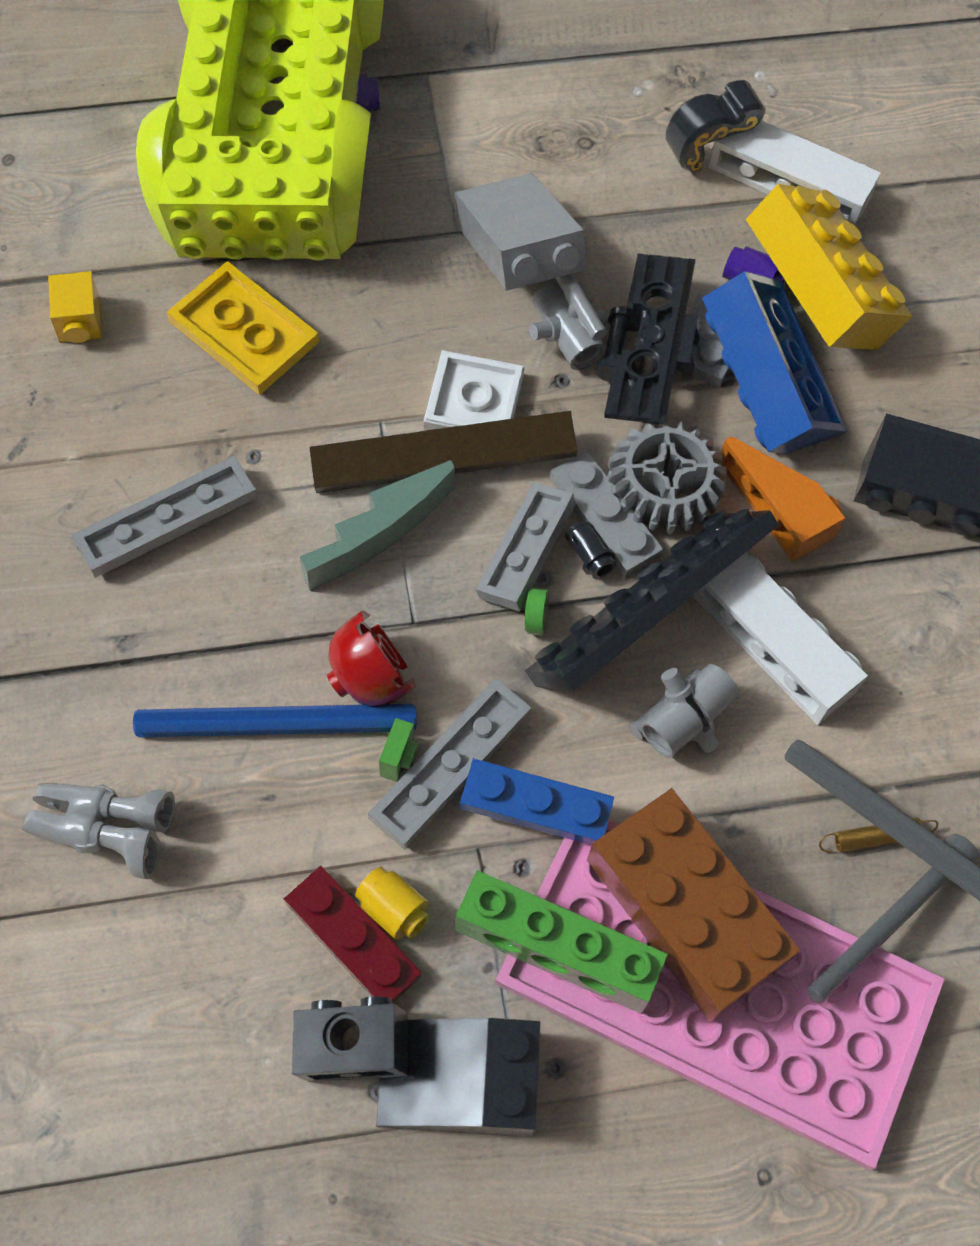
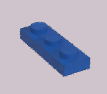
[460,758,615,845]

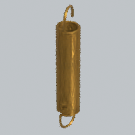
[819,817,939,853]

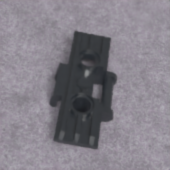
[596,253,701,424]

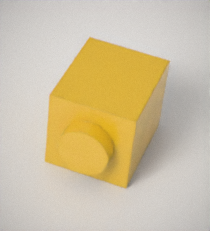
[48,271,102,343]

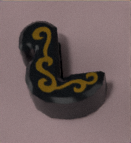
[666,80,766,172]

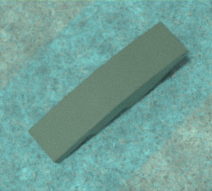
[300,460,455,591]

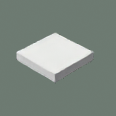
[423,350,525,430]

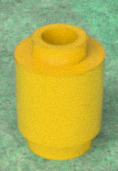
[355,866,430,940]

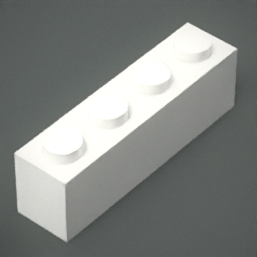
[708,121,881,226]
[692,553,868,726]

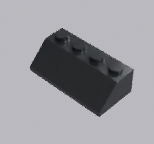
[853,413,980,537]

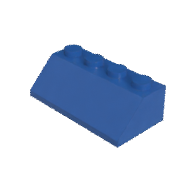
[702,271,848,454]

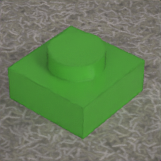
[379,718,420,782]

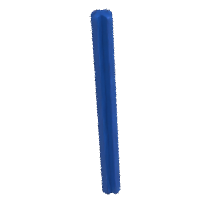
[133,704,417,738]

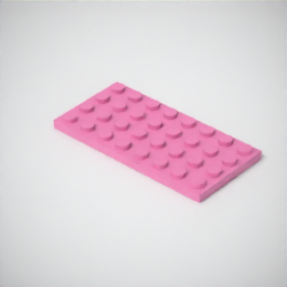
[495,820,945,1171]

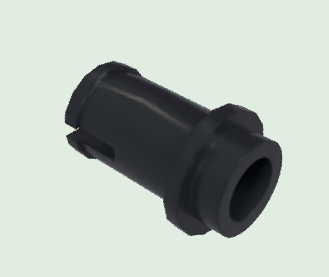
[565,520,616,579]

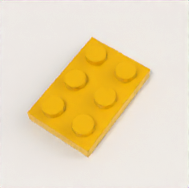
[166,261,319,396]

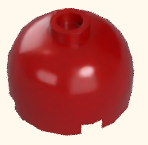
[327,610,416,706]

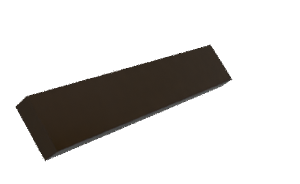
[309,410,578,493]

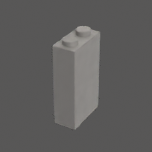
[455,173,587,291]

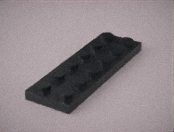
[525,509,779,691]

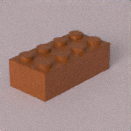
[587,788,801,1023]

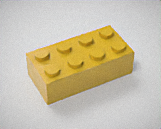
[746,184,912,350]

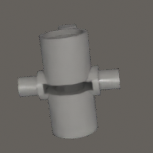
[529,274,608,370]
[629,664,739,758]

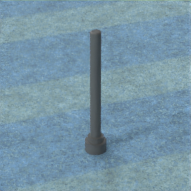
[808,834,980,1003]

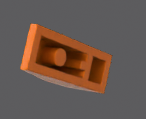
[721,436,845,562]

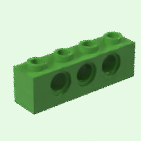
[454,870,668,1014]

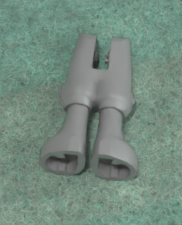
[22,783,175,879]

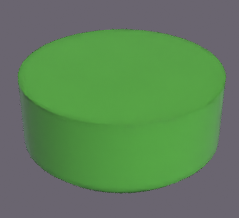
[525,588,549,636]

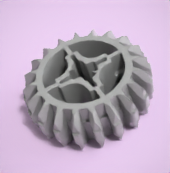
[607,420,727,535]

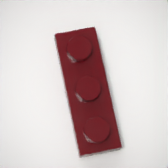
[283,865,422,1004]

